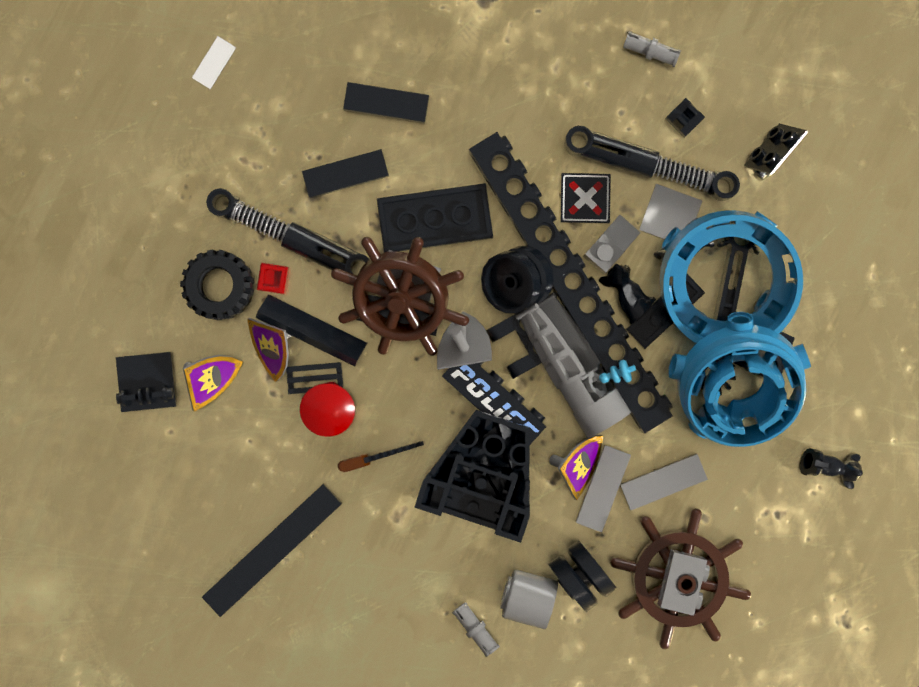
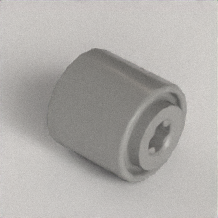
[500,569,558,630]

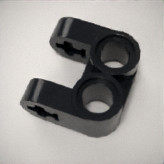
[486,310,542,379]

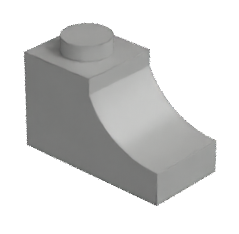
[583,215,641,274]

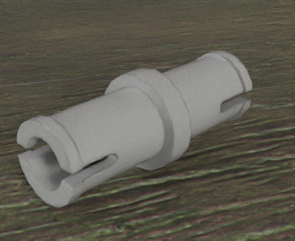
[623,31,681,67]
[452,602,500,657]

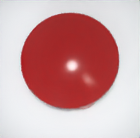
[300,382,355,437]

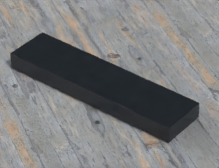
[255,294,367,367]

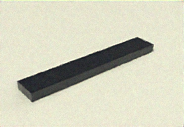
[202,483,342,617]

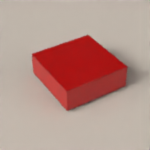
[257,263,289,294]

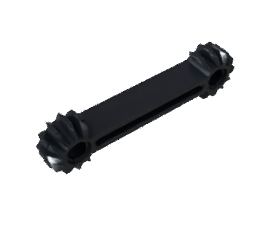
[699,221,760,396]

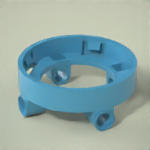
[659,210,803,343]

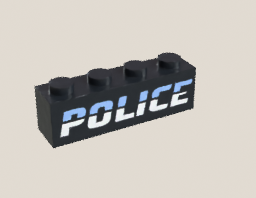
[442,362,547,445]

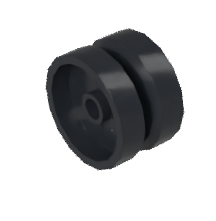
[481,246,554,313]
[548,540,617,613]

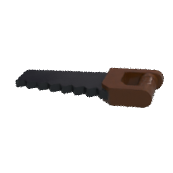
[338,441,424,472]

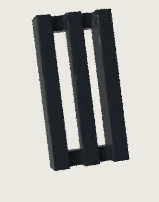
[286,362,344,394]

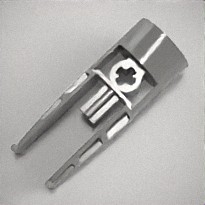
[515,292,631,439]

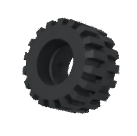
[180,249,254,320]

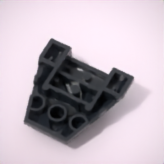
[414,410,530,543]

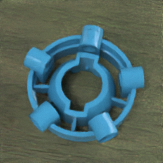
[669,312,811,447]

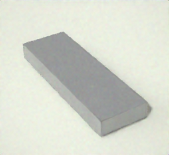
[575,445,631,532]
[620,454,708,510]

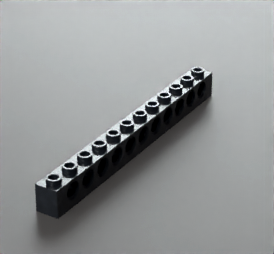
[469,132,673,434]

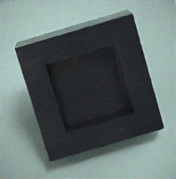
[665,98,705,138]

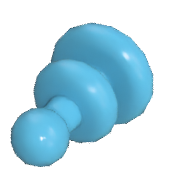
[599,360,636,383]

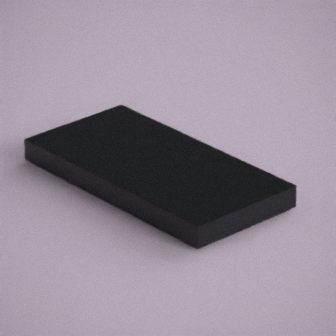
[377,183,493,253]

